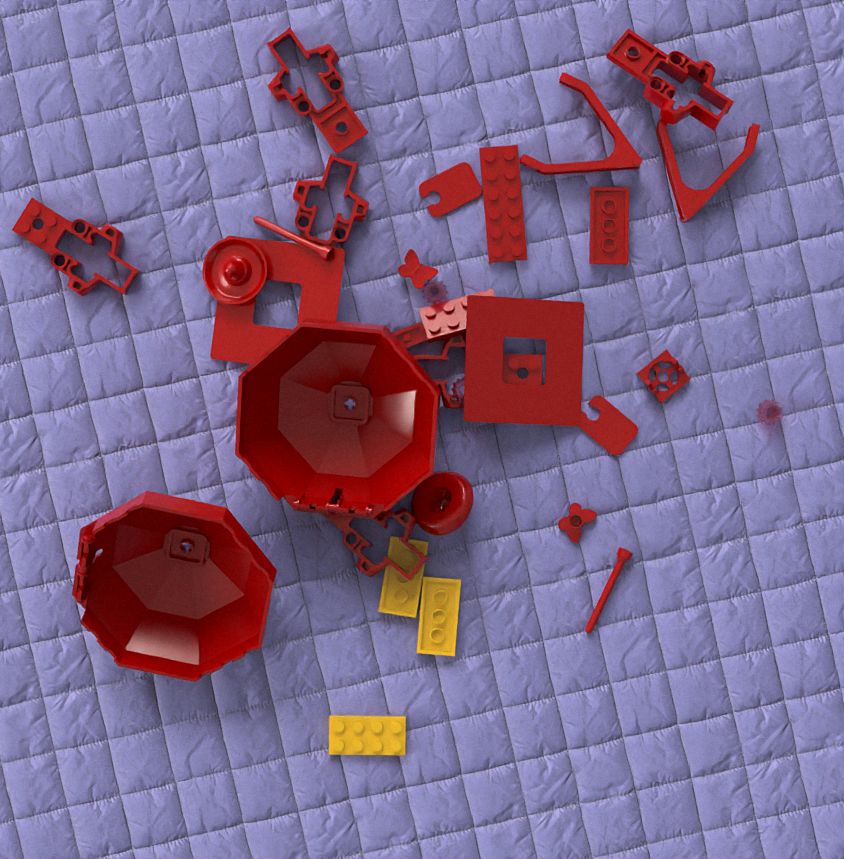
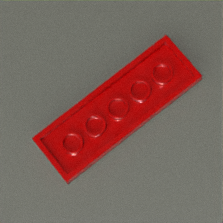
[479,145,527,263]

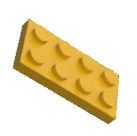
[378,536,429,618]
[416,576,461,656]
[329,715,406,756]

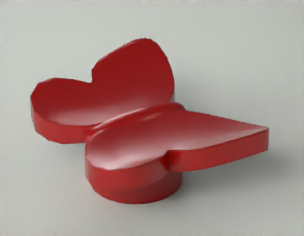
[398,249,438,289]
[558,503,597,543]

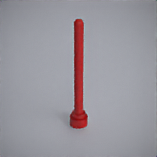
[253,216,335,262]
[585,547,633,633]

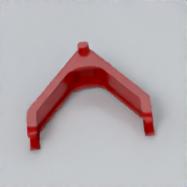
[519,72,642,175]
[656,115,760,223]

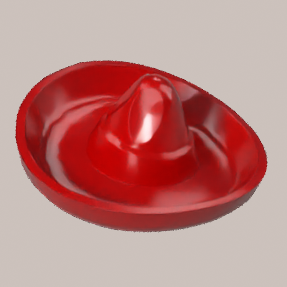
[202,237,268,304]
[411,471,474,536]

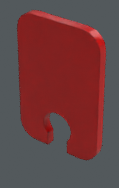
[419,162,482,217]
[578,396,638,455]

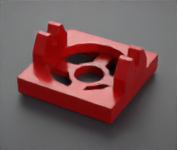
[636,349,690,403]

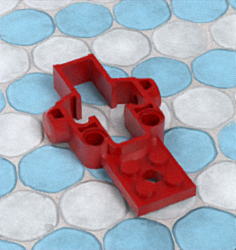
[266,27,368,155]
[606,29,734,131]
[293,154,369,248]
[12,198,141,297]
[413,334,543,409]
[322,488,429,581]

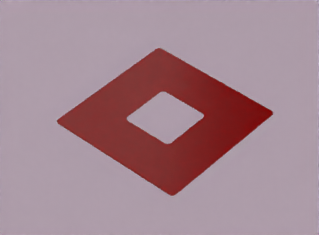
[210,236,345,364]
[463,295,584,426]

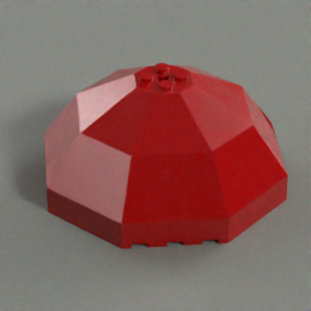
[235,318,441,519]
[72,491,277,682]

